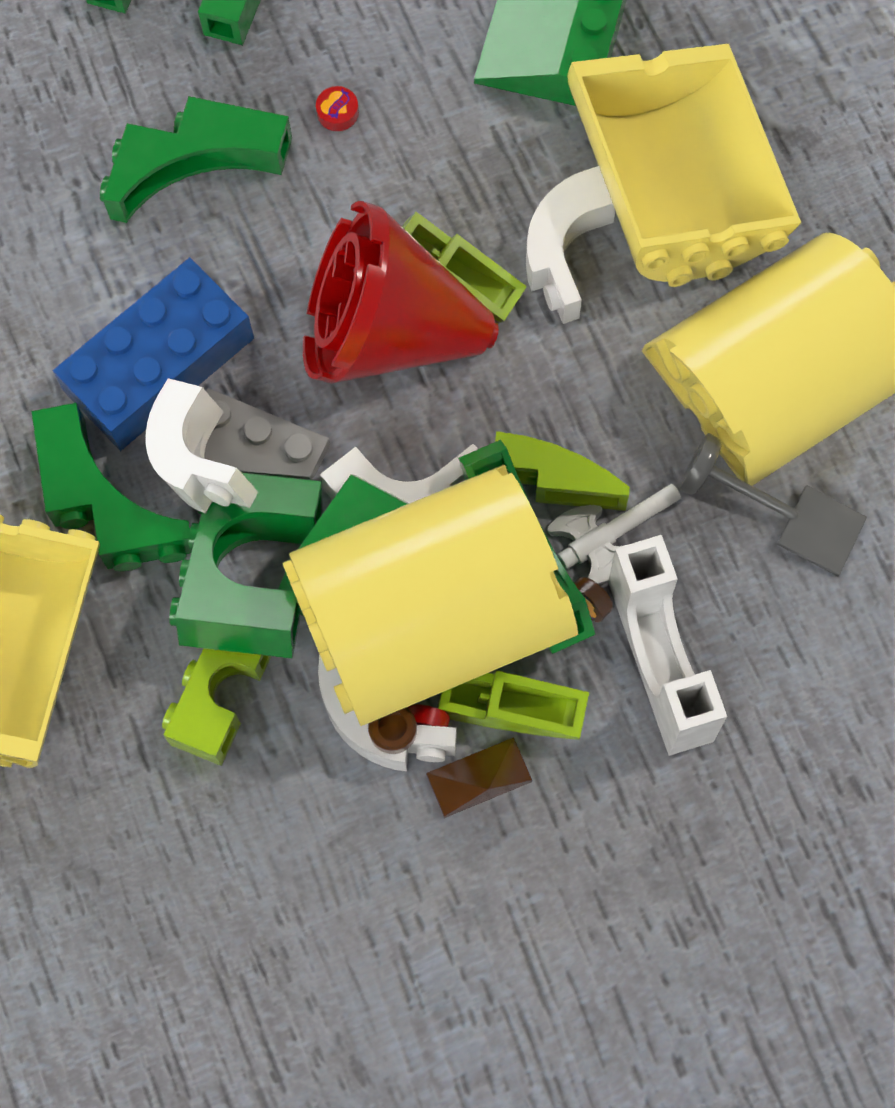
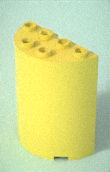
[568,44,801,287]
[642,233,895,486]
[282,465,578,726]
[0,515,100,768]

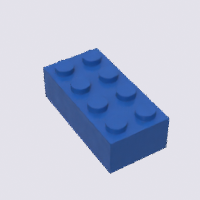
[52,257,254,451]

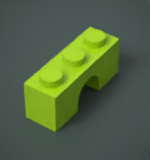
[162,648,271,766]

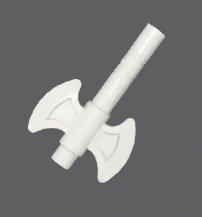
[547,484,681,585]

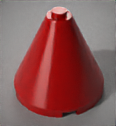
[303,201,499,384]

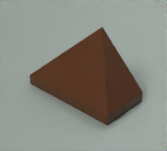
[426,737,532,818]

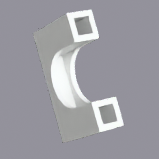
[608,535,727,756]

